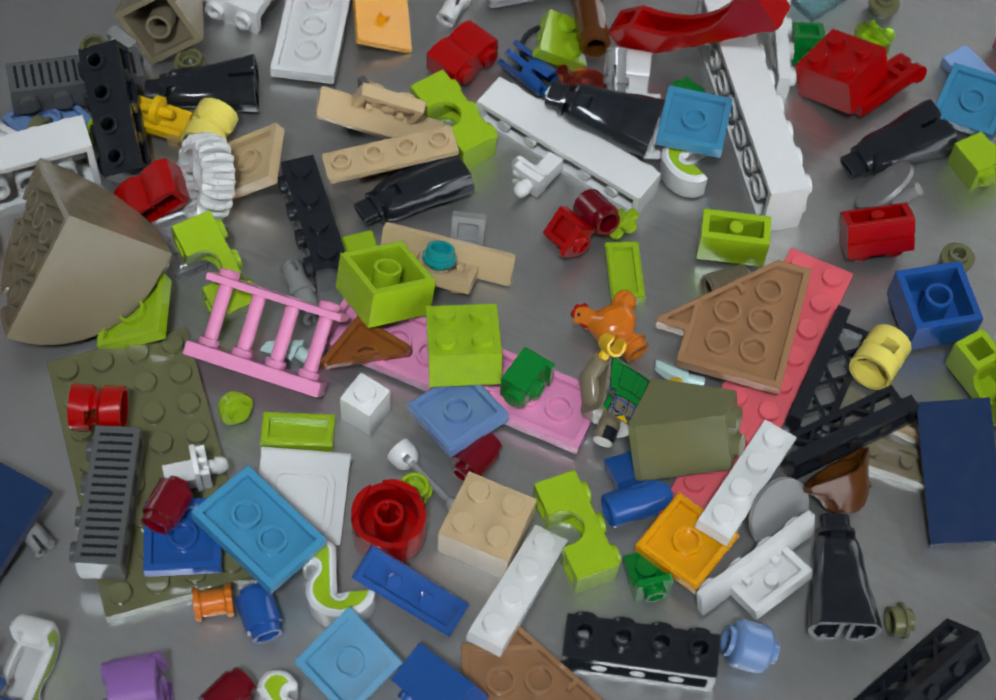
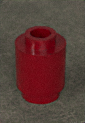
[573,189,620,235]
[450,433,502,482]
[141,476,193,535]
[198,667,257,700]

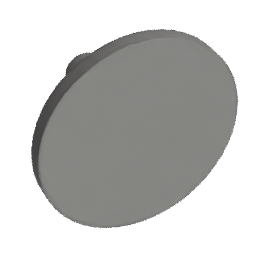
[856,162,923,212]
[749,477,809,543]

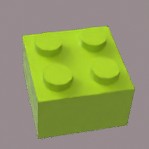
[336,241,436,328]
[426,304,502,387]

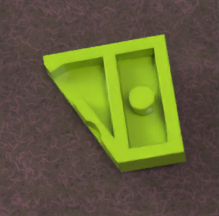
[532,9,587,73]

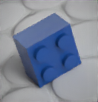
[887,261,984,350]

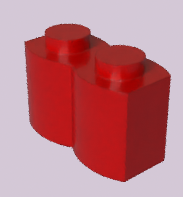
[426,20,498,87]
[113,158,190,226]

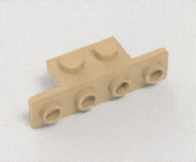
[315,82,444,139]
[322,125,459,184]
[381,222,516,295]

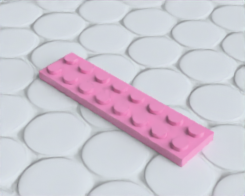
[324,298,592,455]

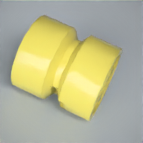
[180,98,239,144]
[849,324,912,390]

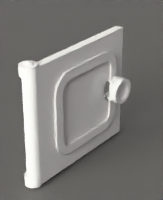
[258,446,353,548]

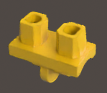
[138,95,193,147]

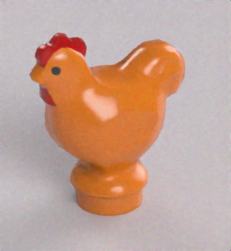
[570,289,649,363]

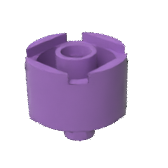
[101,651,174,700]

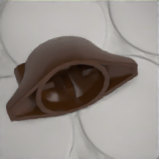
[803,447,872,514]

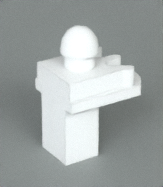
[511,151,563,198]
[162,444,229,492]

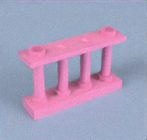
[183,267,349,398]

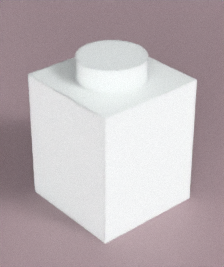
[340,373,391,437]

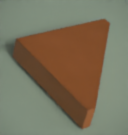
[320,315,412,369]

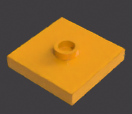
[634,492,739,594]

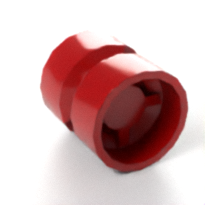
[67,383,129,432]

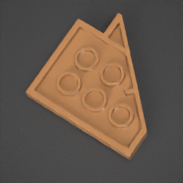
[655,260,812,395]
[461,626,603,700]

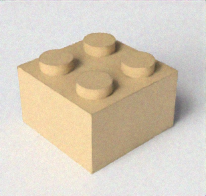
[438,471,537,578]

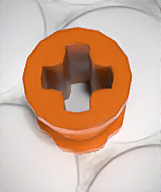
[192,583,234,622]

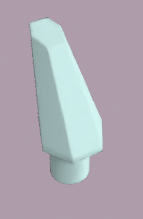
[260,340,309,364]
[654,358,705,386]

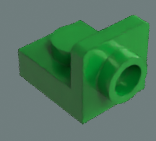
[791,22,826,66]
[622,553,674,603]

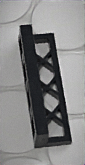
[783,305,869,441]
[780,384,920,480]
[854,618,991,700]

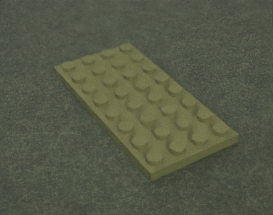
[47,327,256,623]

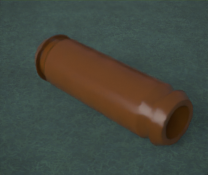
[571,0,611,58]

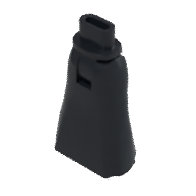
[145,54,260,113]
[544,81,665,160]
[840,99,958,179]
[354,155,475,225]
[808,513,883,641]

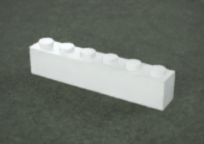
[477,77,661,214]

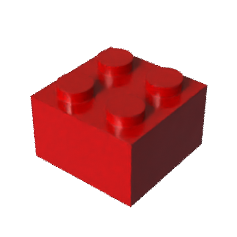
[795,29,888,115]

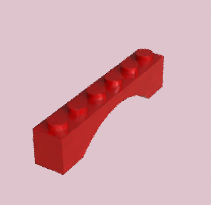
[609,0,791,54]

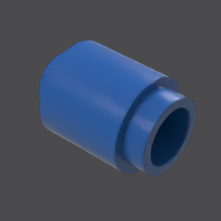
[235,583,283,643]

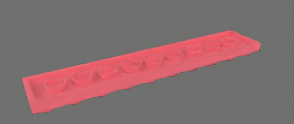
[656,248,853,519]

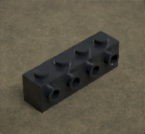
[77,39,152,184]
[277,155,345,293]
[561,611,720,692]

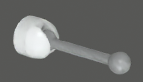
[387,438,456,510]

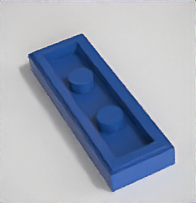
[351,544,469,637]

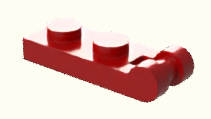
[854,53,927,117]

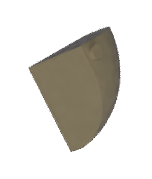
[1,158,172,345]

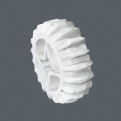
[176,132,236,221]

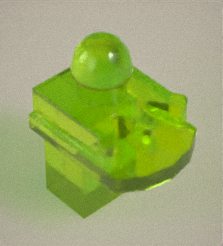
[854,20,896,56]

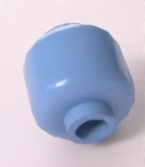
[720,619,780,674]

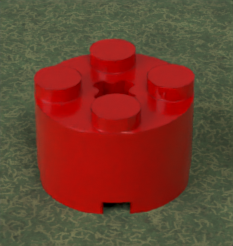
[351,479,426,564]

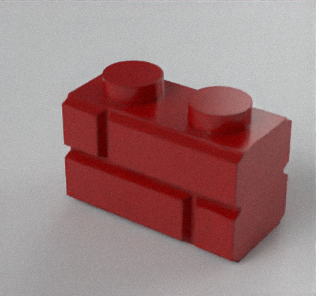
[840,202,916,261]

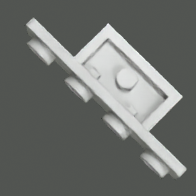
[696,510,815,620]

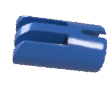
[497,39,558,96]
[601,480,673,528]

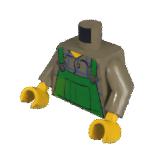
[579,333,683,448]

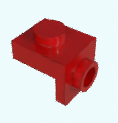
[542,206,595,257]

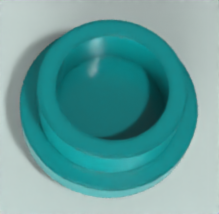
[422,240,457,271]

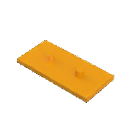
[353,0,412,54]

